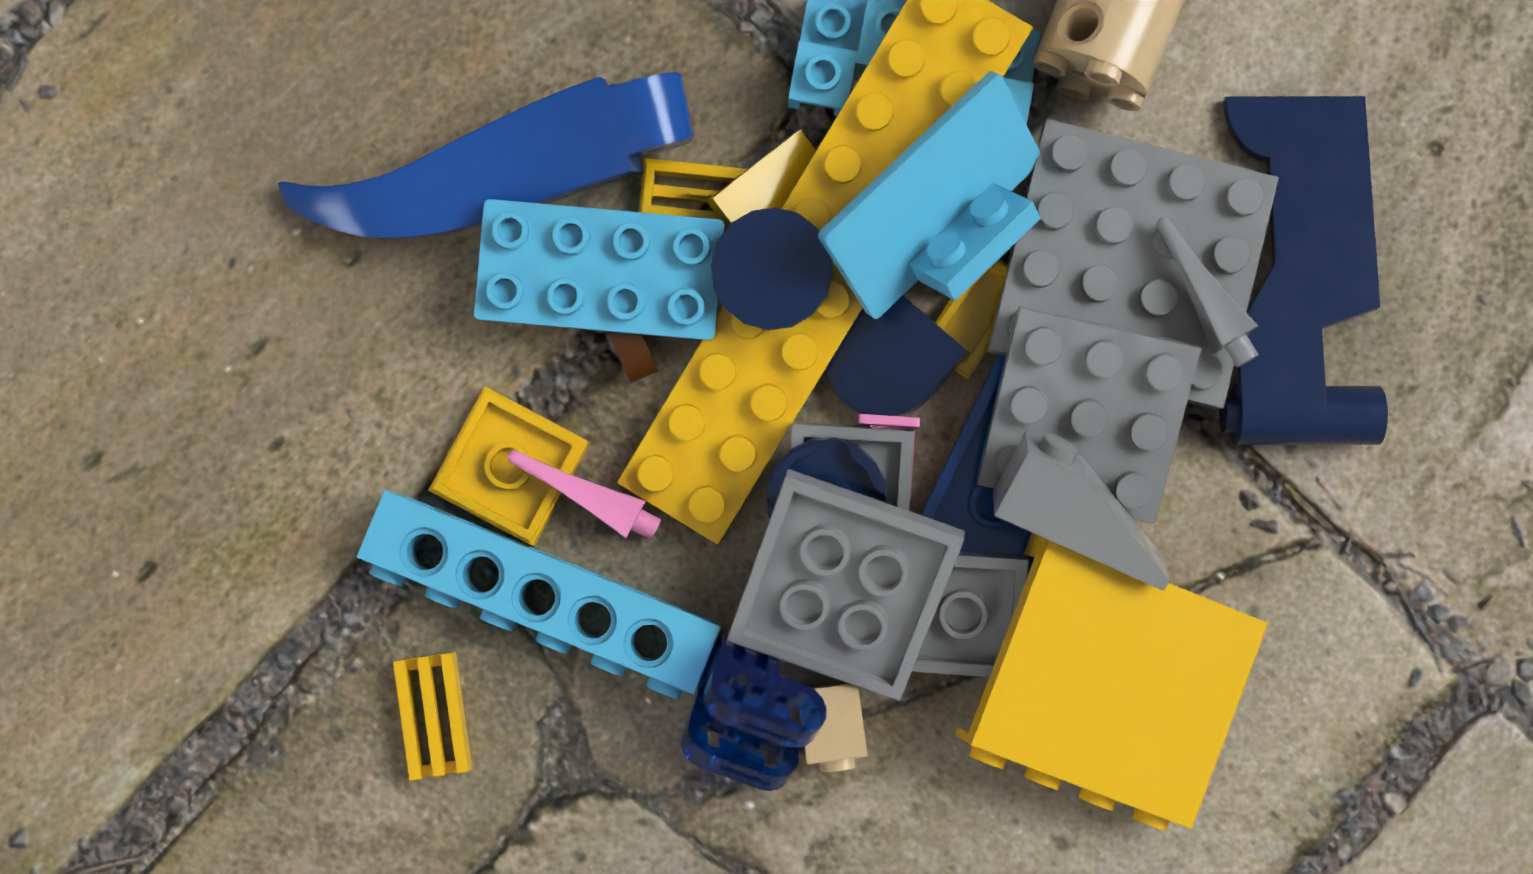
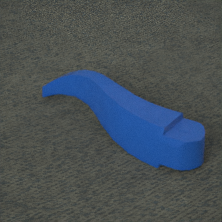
[278,72,694,238]

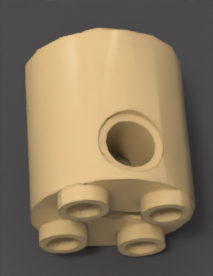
[1032,0,1184,111]

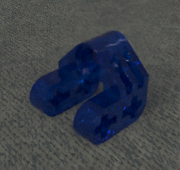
[681,633,827,791]

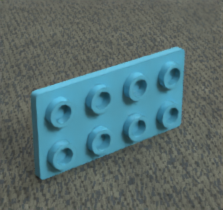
[818,71,1041,319]
[474,199,725,340]

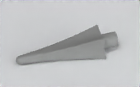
[1157,217,1259,368]

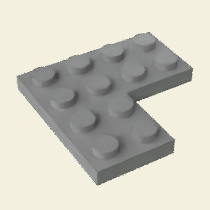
[779,422,1029,677]

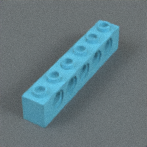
[357,490,722,699]

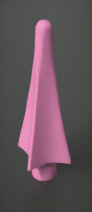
[508,450,661,540]

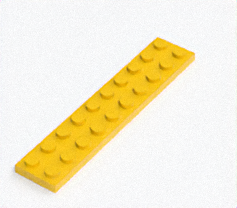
[617,0,1033,545]

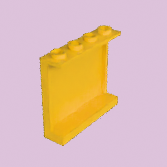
[955,533,1268,831]

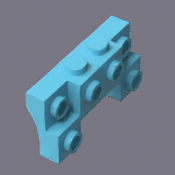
[788,0,1041,125]

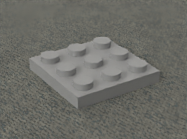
[976,306,1201,524]
[727,469,965,701]

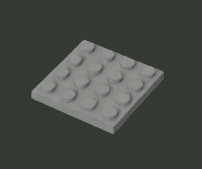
[986,119,1279,410]

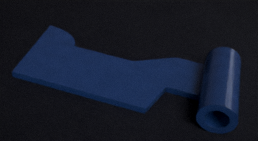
[1219,96,1388,445]

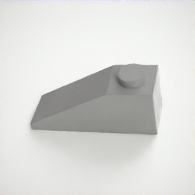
[993,431,1170,591]

